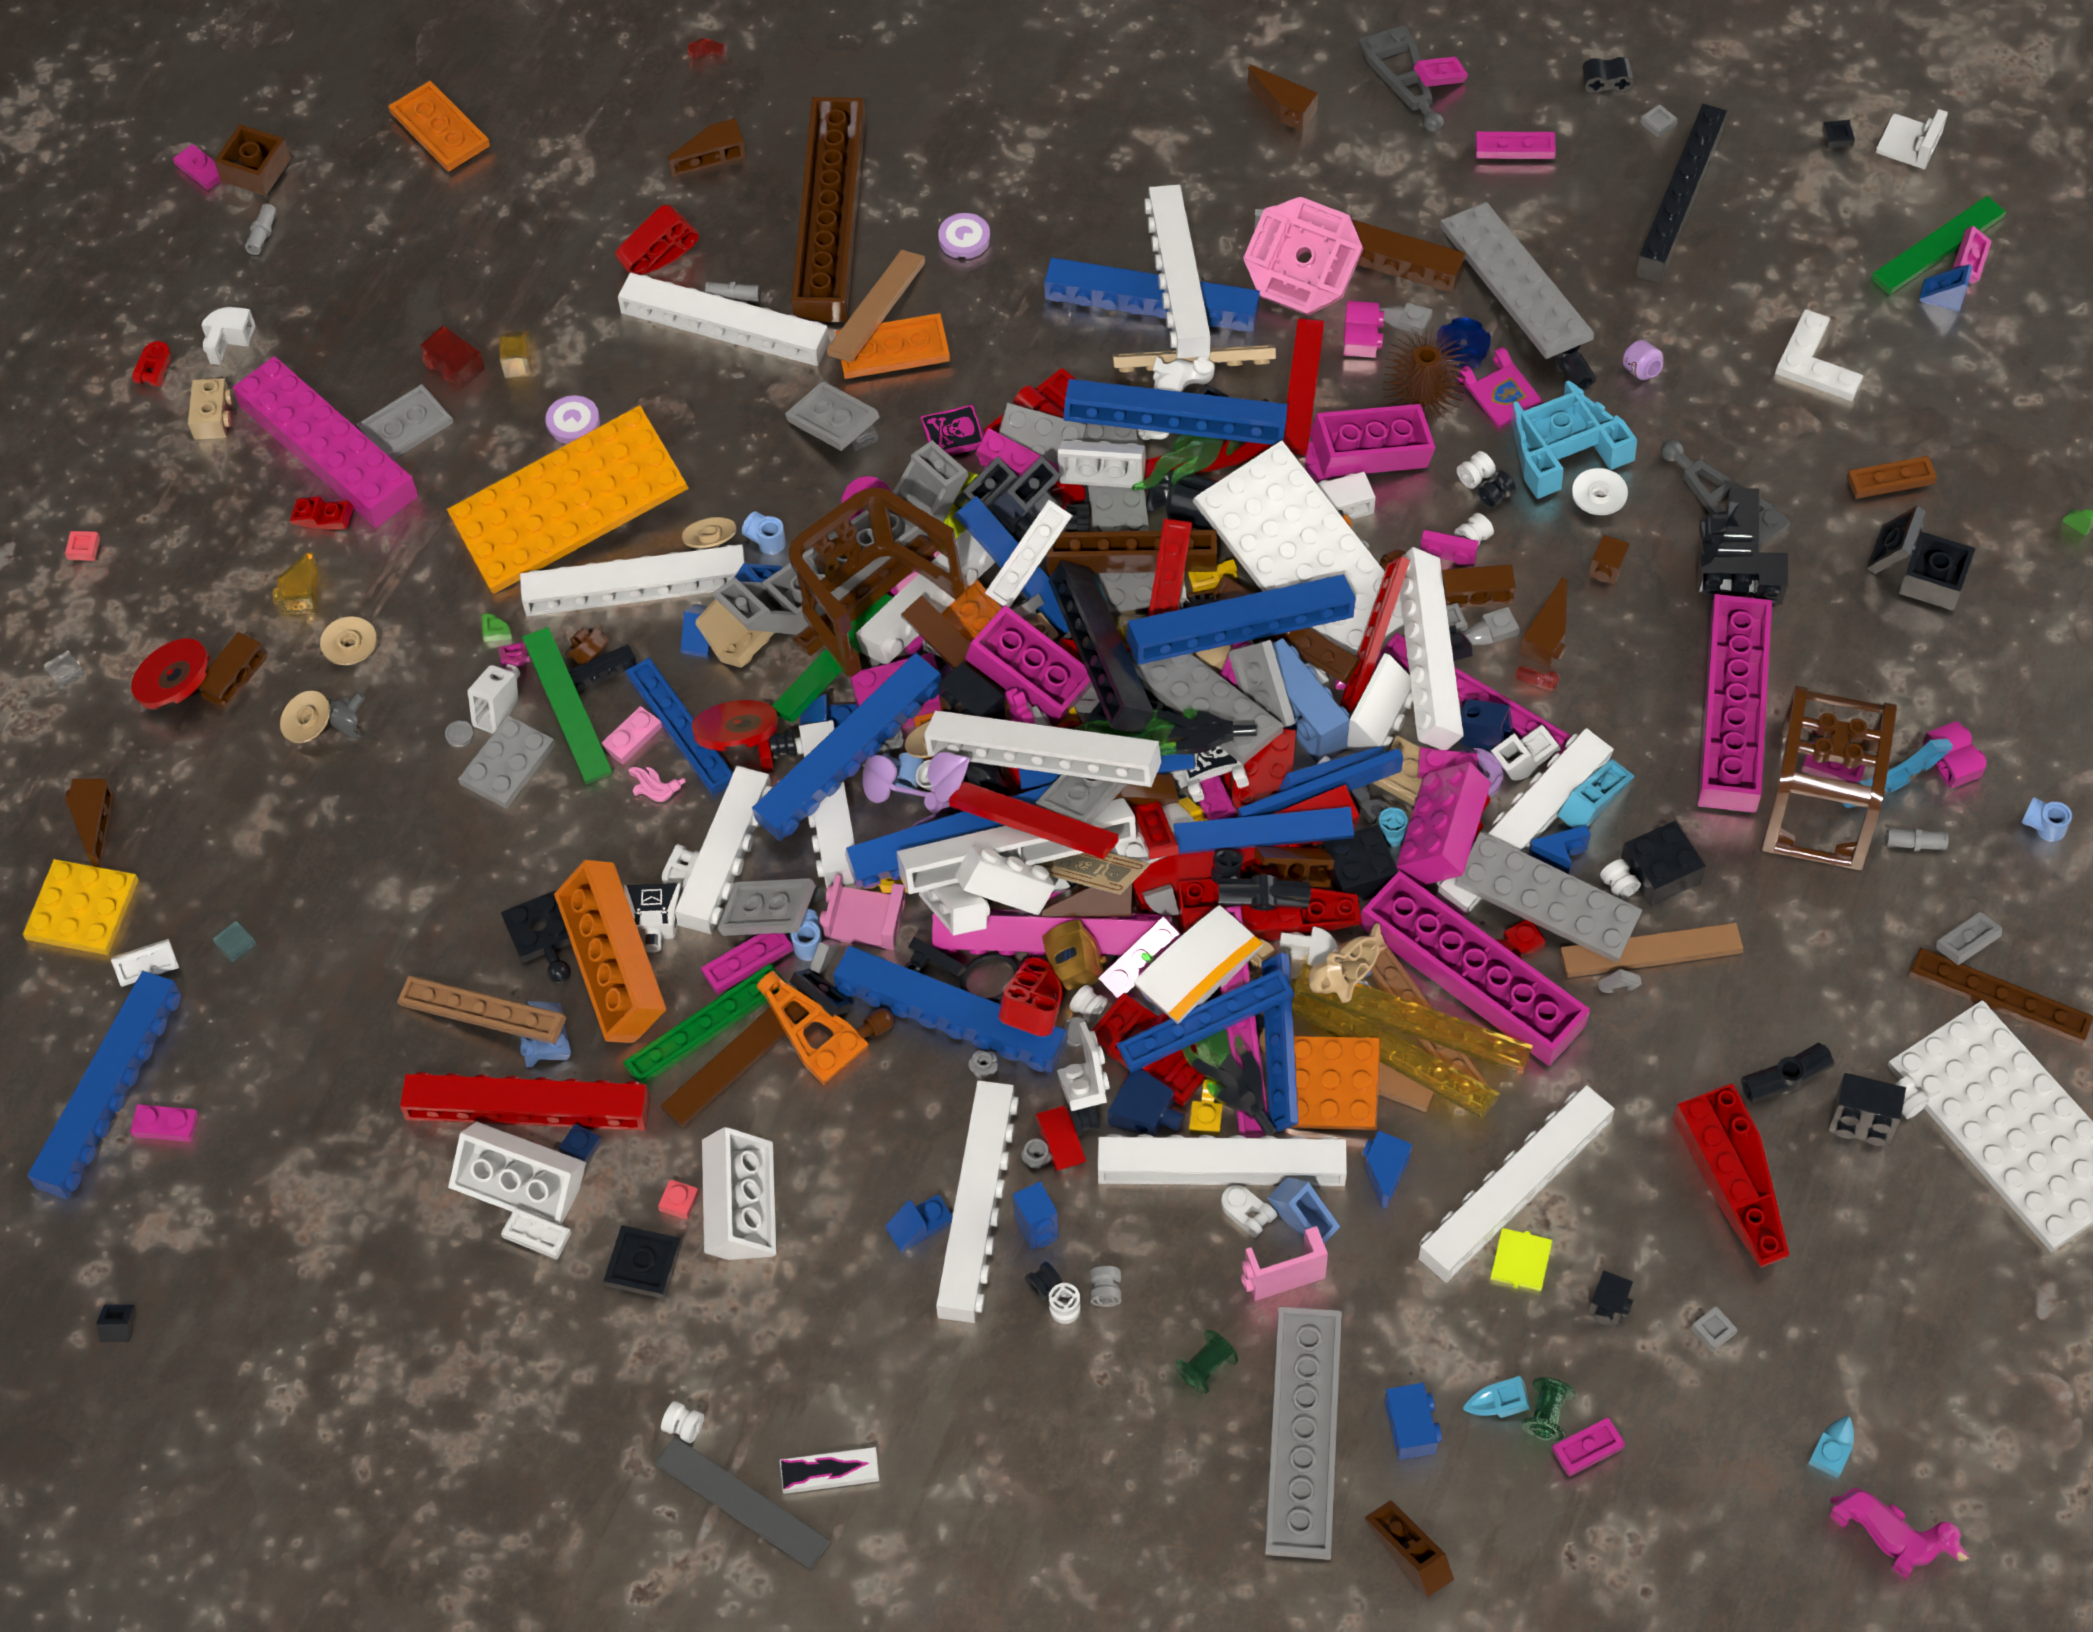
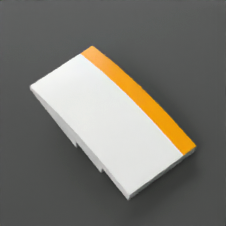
[1133,905,1264,1024]

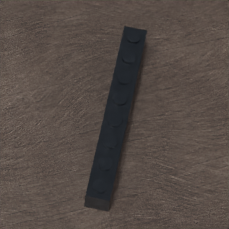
[1636,103,1728,283]
[1048,560,1154,735]

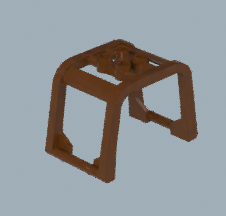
[789,487,965,677]
[1762,685,1897,871]

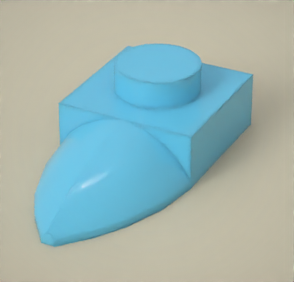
[1463,1376,1531,1418]
[1808,1416,1854,1478]

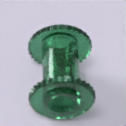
[1174,1330,1238,1394]
[1521,1377,1576,1441]

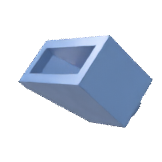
[1267,1177,1340,1244]

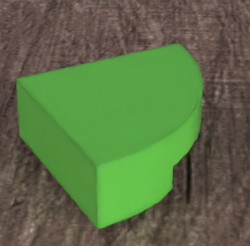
[2062,509,2093,536]
[481,613,512,642]

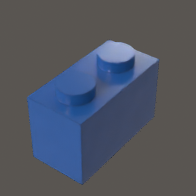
[1012,1181,1059,1250]
[1384,1382,1442,1460]

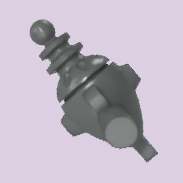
[327,692,366,740]

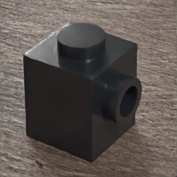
[1588,1270,1634,1326]

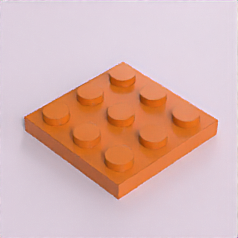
[1290,1036,1381,1130]

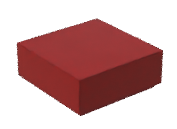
[757,739,774,774]

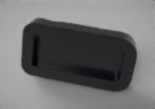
[905,937,966,979]

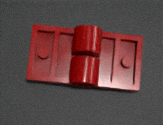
[984,368,1077,434]
[1231,729,1296,816]
[1091,993,1220,1107]

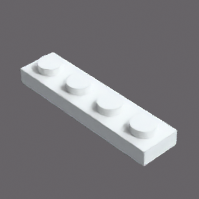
[985,500,1073,608]

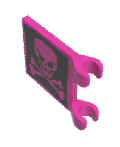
[921,405,988,466]

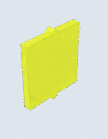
[1490,1228,1553,1291]

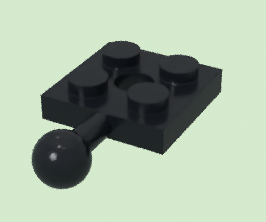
[501,890,571,984]

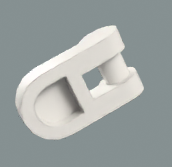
[661,844,700,893]
[1221,1185,1277,1238]

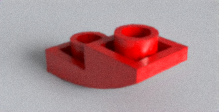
[290,496,354,530]
[1035,1105,1086,1172]

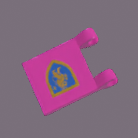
[1457,347,1543,428]

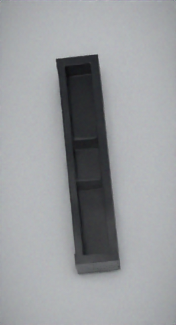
[568,644,637,693]

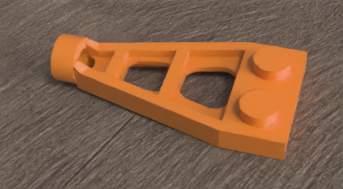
[757,971,869,1086]

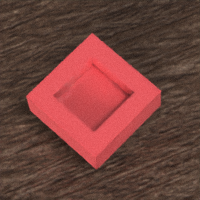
[65,531,100,561]
[658,1179,699,1220]

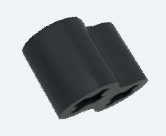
[1582,57,1634,93]

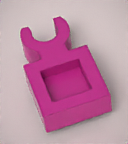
[1005,688,1036,724]

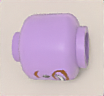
[1623,340,1663,380]

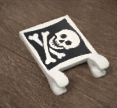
[1185,746,1249,803]

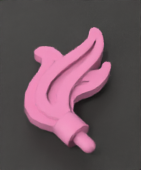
[629,767,686,802]

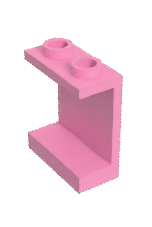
[819,875,907,950]
[1241,1226,1328,1301]

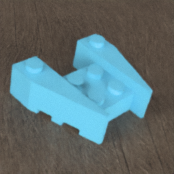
[1511,381,1637,499]

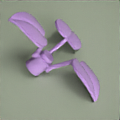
[863,752,970,830]

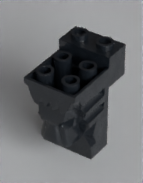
[953,456,1061,543]
[1696,488,1788,607]

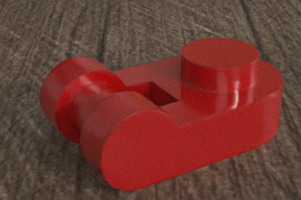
[132,341,172,387]

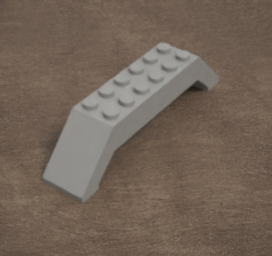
[712,440,968,635]

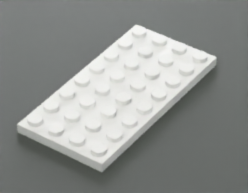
[1193,441,1404,677]
[1887,1000,2093,1253]

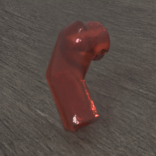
[688,38,727,58]
[1516,666,1560,691]

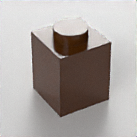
[1589,535,1630,585]

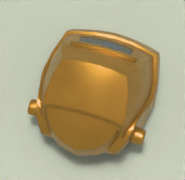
[1042,919,1107,991]

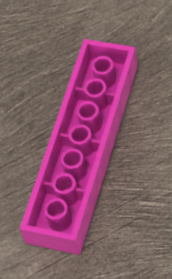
[232,356,418,529]
[1697,594,1772,813]
[1360,871,1590,1067]

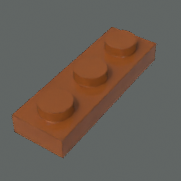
[1847,456,1937,499]

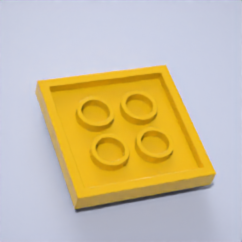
[23,859,138,955]

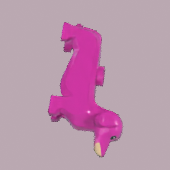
[1830,1487,1970,1580]

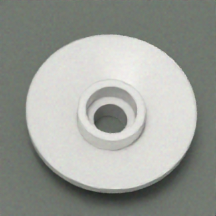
[1572,468,1628,515]

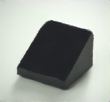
[96,1304,135,1342]

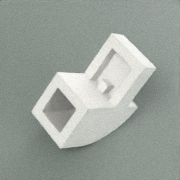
[201,307,256,365]
[1491,725,1561,780]
[1279,926,1338,982]

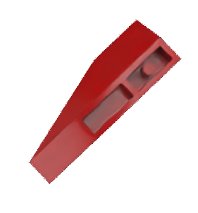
[1177,877,1362,942]
[1672,1083,1790,1268]

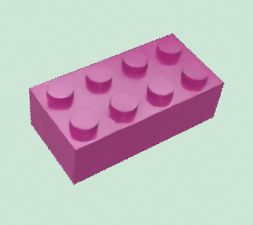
[1310,404,1435,477]
[965,605,1092,727]
[1396,762,1491,886]

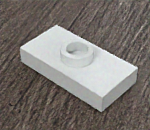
[111,939,179,987]
[501,1207,572,1260]

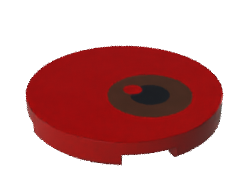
[131,638,210,709]
[691,700,778,751]

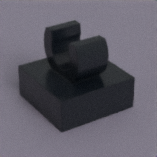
[1449,625,1473,661]

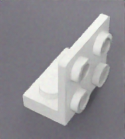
[1876,109,1948,170]
[1057,1022,1110,1111]

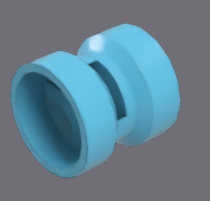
[1378,807,1408,847]

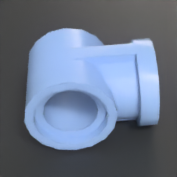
[742,511,786,555]
[882,753,924,790]
[2021,797,2072,842]
[791,909,822,961]

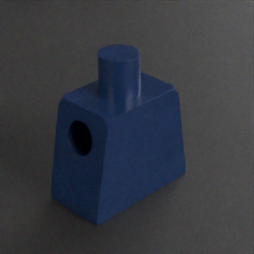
[1459,699,1513,753]
[1108,1068,1185,1138]

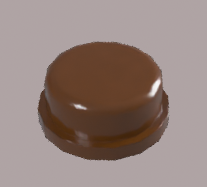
[565,623,609,665]

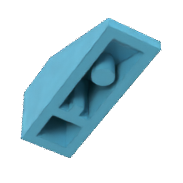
[1557,759,1635,829]

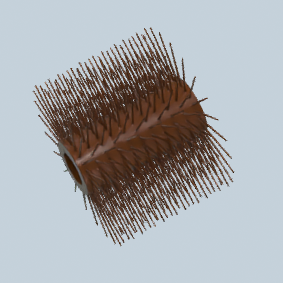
[1382,326,1467,424]

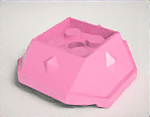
[1243,197,1363,316]

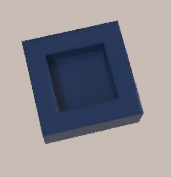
[558,1124,602,1166]

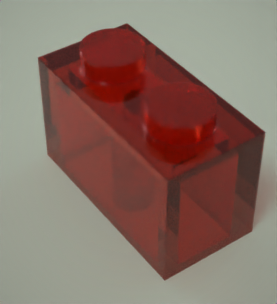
[420,325,485,388]

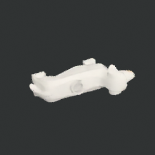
[1136,356,1215,441]

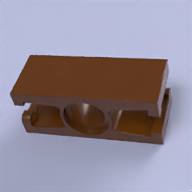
[1442,564,1516,608]
[198,632,267,710]
[1251,846,1334,888]

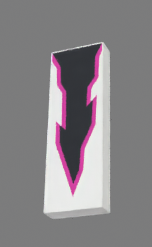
[780,1447,879,1494]

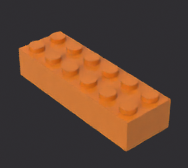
[554,860,667,1043]

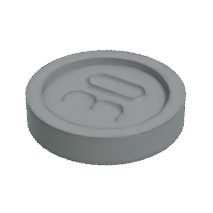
[445,720,474,747]
[1062,1017,1091,1047]

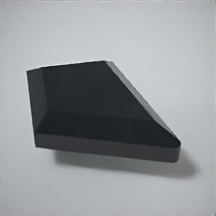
[1146,470,1182,512]

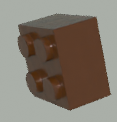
[214,124,291,196]

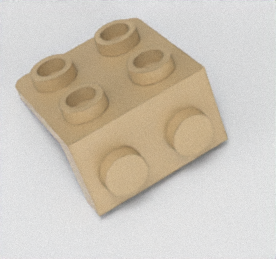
[696,599,774,668]

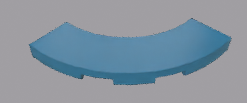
[1843,739,1953,808]

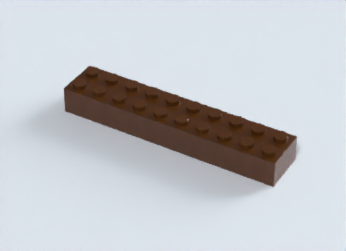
[791,97,866,322]

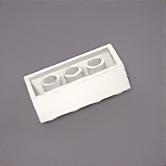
[448,1122,586,1226]
[702,1127,776,1260]

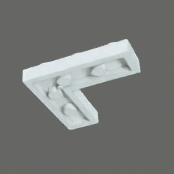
[1775,309,1864,402]

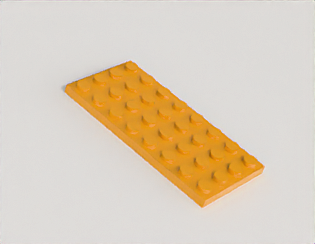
[447,405,689,594]

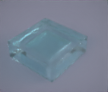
[213,921,256,962]

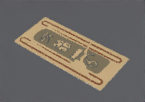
[1040,853,1150,895]

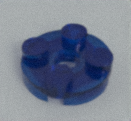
[1436,318,1491,368]

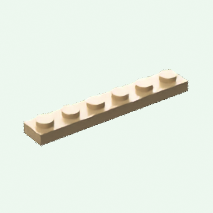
[1112,345,1276,372]

